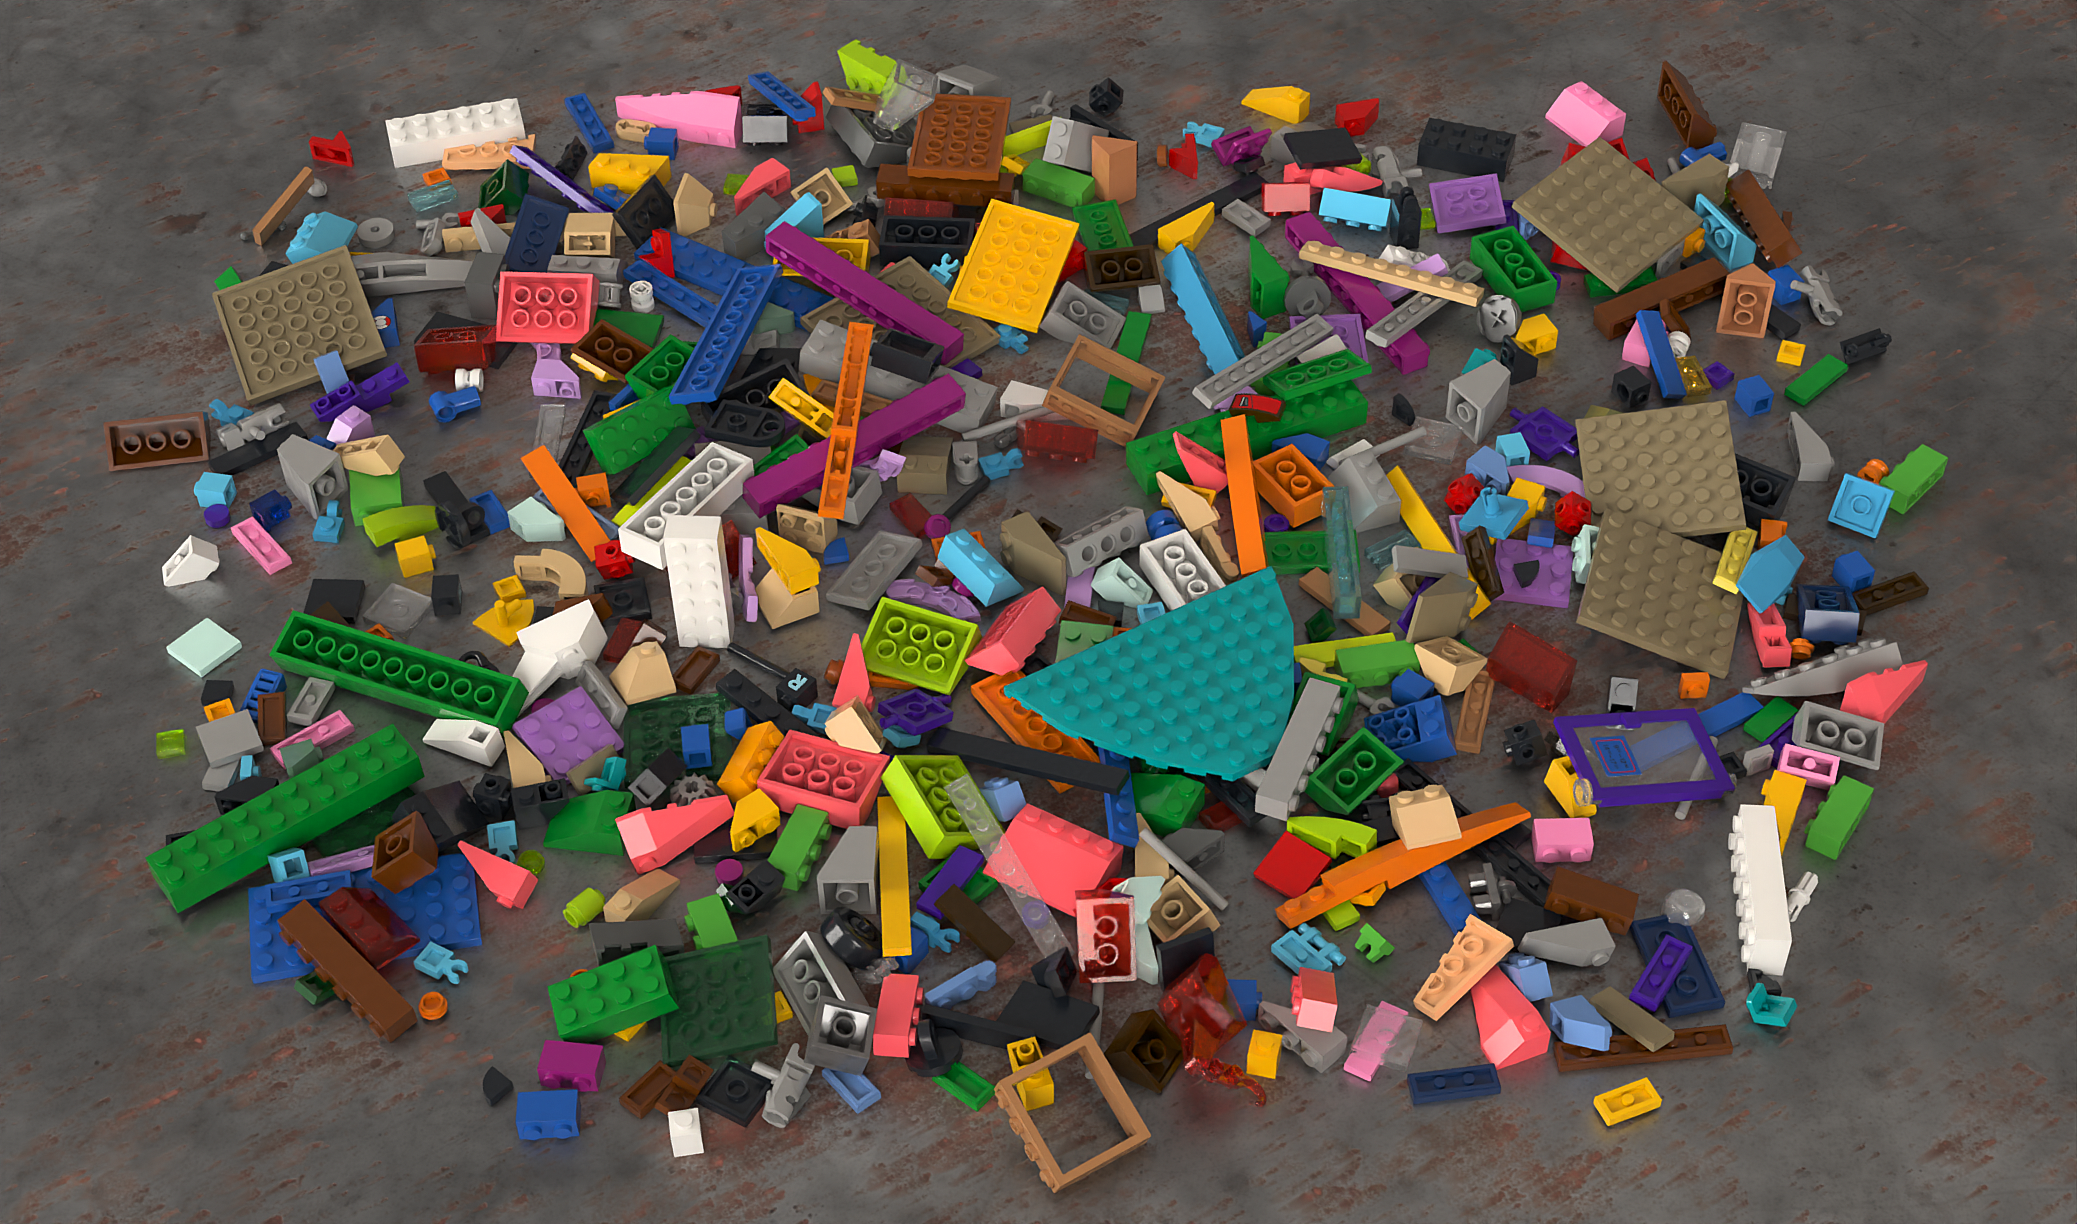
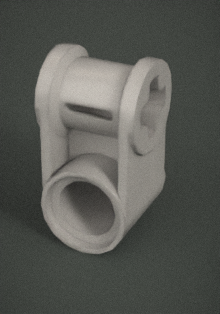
[598,282,624,308]
[952,440,979,485]

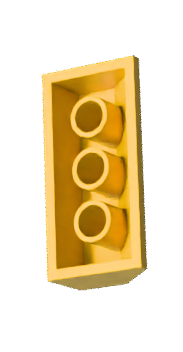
[773,238,871,276]

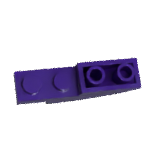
[310,362,409,422]

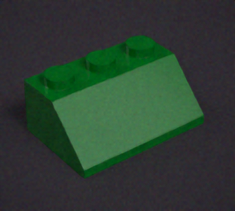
[625,334,694,400]
[1305,726,1404,815]

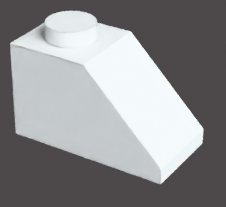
[162,535,220,587]

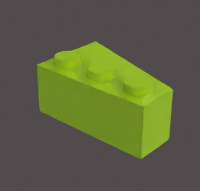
[837,39,910,97]

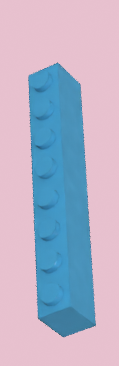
[1161,243,1245,375]

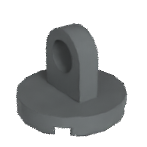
[1284,276,1331,320]
[1477,295,1523,342]

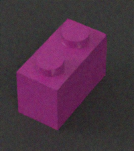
[537,1040,606,1092]

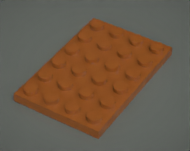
[907,93,1011,181]

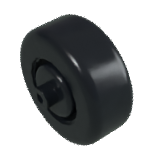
[820,907,883,970]

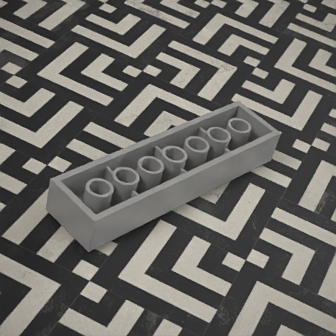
[799,319,998,433]

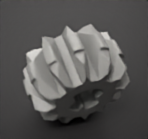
[670,772,716,807]

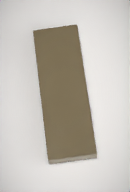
[1589,986,1675,1052]

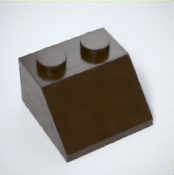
[1104,1009,1189,1093]

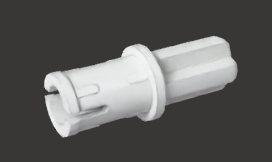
[1787,871,1818,922]

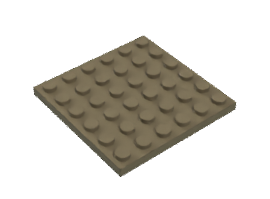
[1512,137,1704,293]
[212,245,387,406]
[800,256,1001,369]
[1575,400,1746,537]
[1576,508,1744,679]

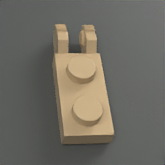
[1199,525,1239,586]

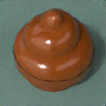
[824,659,845,685]

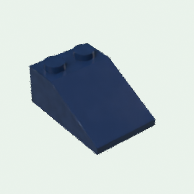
[1796,584,1860,645]

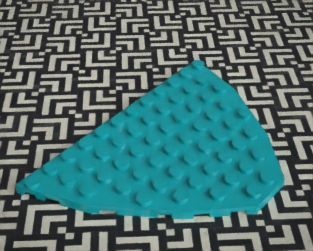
[1004,566,1294,781]

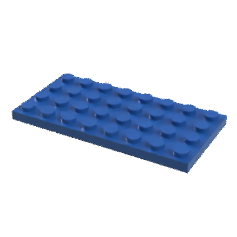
[248,853,483,984]

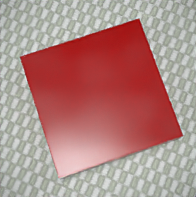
[1253,831,1332,899]

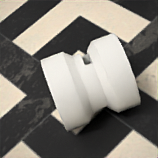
[629,281,655,313]
[1668,331,1691,365]
[455,368,484,392]

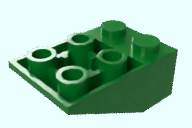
[1248,235,1290,319]

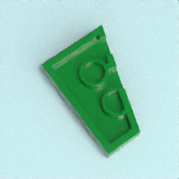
[1583,266,1657,298]

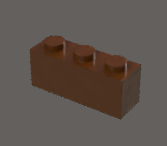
[1544,866,1639,936]

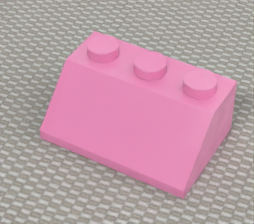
[1545,81,1626,147]

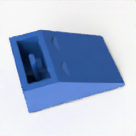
[1364,695,1457,762]

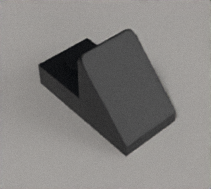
[1031,946,1078,998]

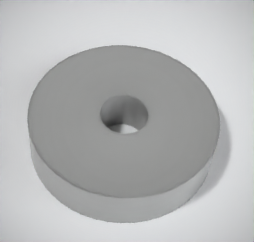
[357,218,395,248]

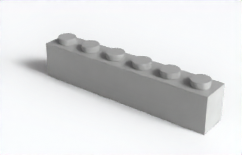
[1255,678,1343,821]

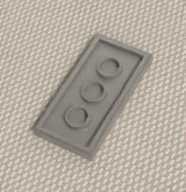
[825,530,923,610]

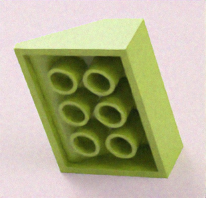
[861,597,982,695]
[881,755,1005,859]

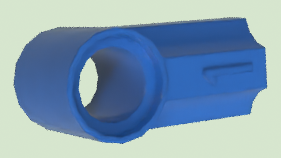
[1679,142,1727,167]
[429,386,481,423]

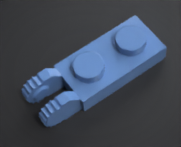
[925,960,997,1010]

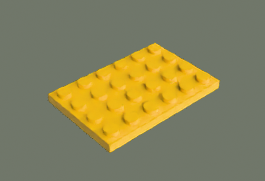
[947,199,1079,333]

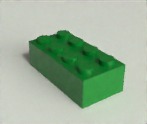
[1470,226,1557,312]
[582,386,696,475]
[547,945,679,1044]

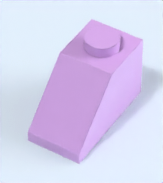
[327,405,375,445]

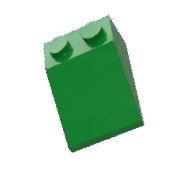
[1288,671,1359,756]
[1131,773,1205,837]
[543,790,636,856]

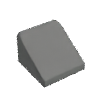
[1138,285,1165,314]

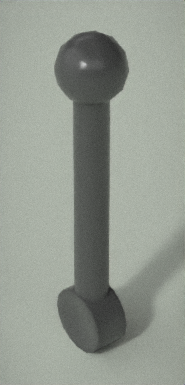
[240,221,287,240]

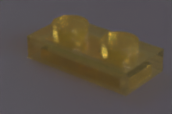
[1675,355,1712,398]

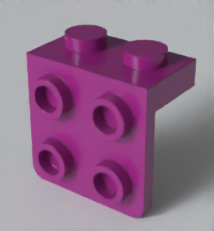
[1211,126,1272,167]

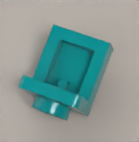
[1461,348,1498,375]
[584,756,627,793]
[1746,983,1797,1027]

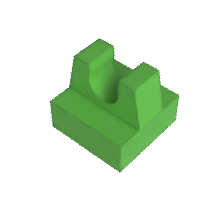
[1355,923,1395,963]

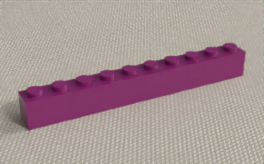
[1285,212,1430,375]
[766,221,964,366]
[742,373,966,519]

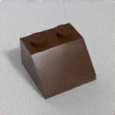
[371,811,438,894]

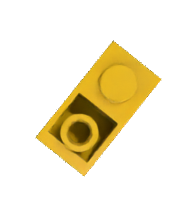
[1515,313,1558,355]
[1544,756,1597,818]
[730,788,781,853]
[1007,1037,1054,1111]

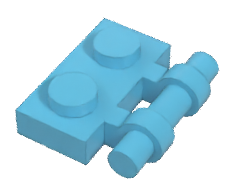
[1271,922,1346,974]

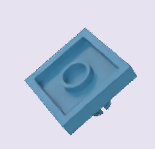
[1828,473,1896,538]
[1459,487,1529,540]

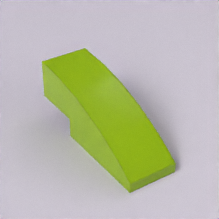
[363,505,438,547]
[1287,816,1377,859]

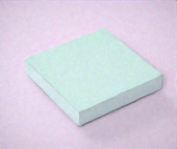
[167,618,242,677]

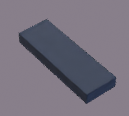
[1407,1063,1501,1104]

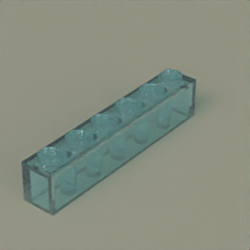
[1321,486,1362,619]

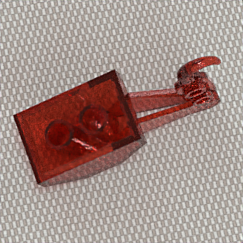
[1157,953,1267,1107]

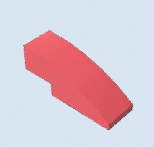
[1310,167,1383,192]
[1747,603,1792,668]

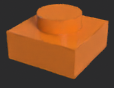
[1678,672,1710,699]

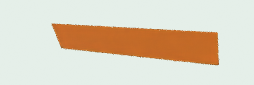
[520,445,610,562]

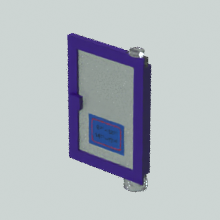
[1553,708,1737,807]

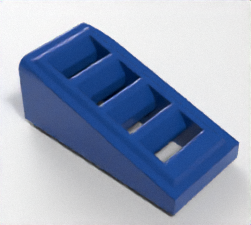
[239,668,287,724]

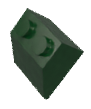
[478,159,529,215]

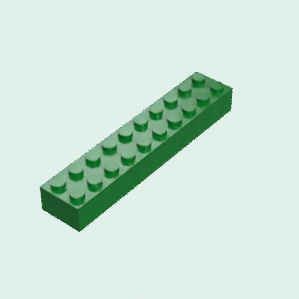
[1126,380,1368,495]
[269,610,529,738]
[145,723,425,913]

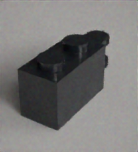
[1389,186,1422,249]

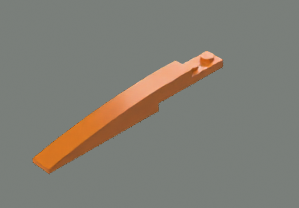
[818,322,874,520]
[1221,414,1269,578]
[1275,802,1531,929]

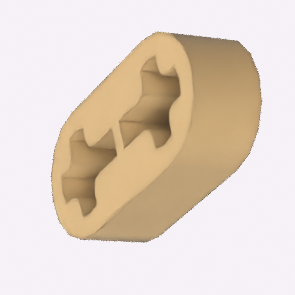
[615,119,656,143]

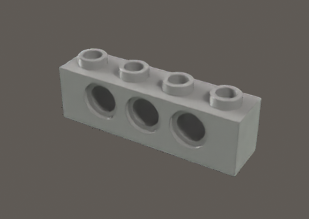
[1054,506,1149,577]

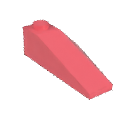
[1840,660,1928,724]
[615,795,734,875]
[1470,964,1551,1070]

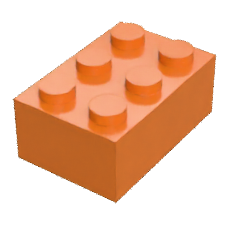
[1253,444,1336,528]

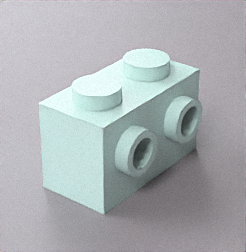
[1571,524,1599,584]

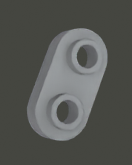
[420,218,446,257]

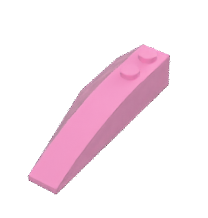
[615,91,743,148]

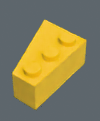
[588,153,672,195]

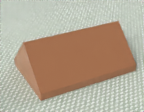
[1092,135,1137,205]
[1716,263,1776,338]

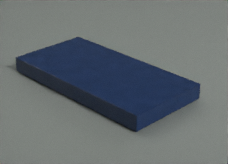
[505,193,569,273]
[1629,911,1725,1018]

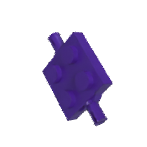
[1510,406,1579,461]
[877,688,954,736]

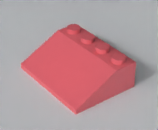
[495,272,600,344]
[757,730,890,829]
[983,803,1124,918]

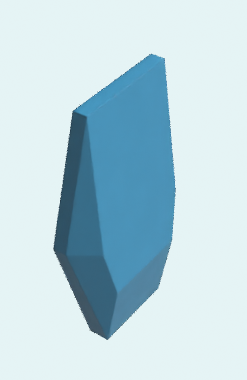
[1736,535,1805,614]

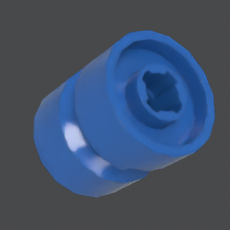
[1146,510,1183,540]

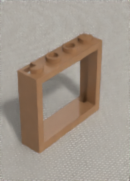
[1042,334,1166,447]
[994,1032,1151,1194]

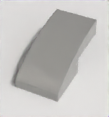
[741,329,780,355]

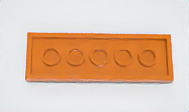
[971,670,1100,794]

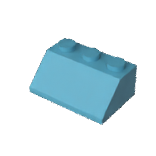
[1319,188,1392,232]
[1694,193,1757,270]
[285,211,358,264]
[937,529,1024,607]

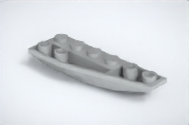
[351,252,473,298]
[1742,637,1903,696]

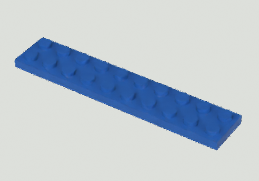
[634,227,834,332]
[669,264,783,405]

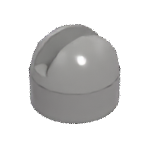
[308,178,327,197]

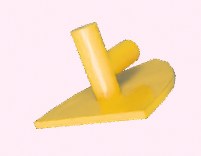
[473,599,534,647]

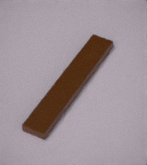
[1553,1024,1733,1072]

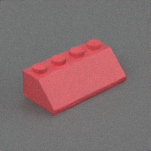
[965,586,1061,675]

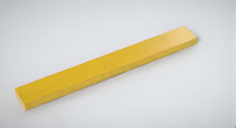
[1386,465,1492,620]
[877,796,912,957]

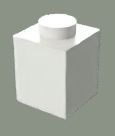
[668,1108,704,1157]

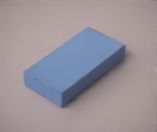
[313,350,349,394]
[822,1068,881,1114]

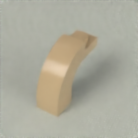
[514,549,589,600]

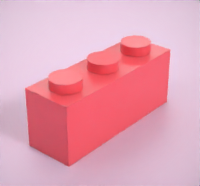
[1290,967,1338,1032]
[873,973,924,1058]

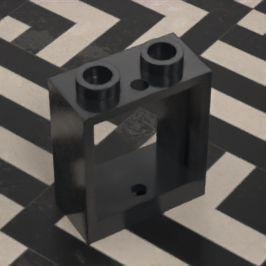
[869,328,944,384]

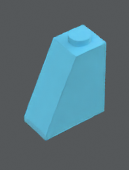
[764,192,824,249]

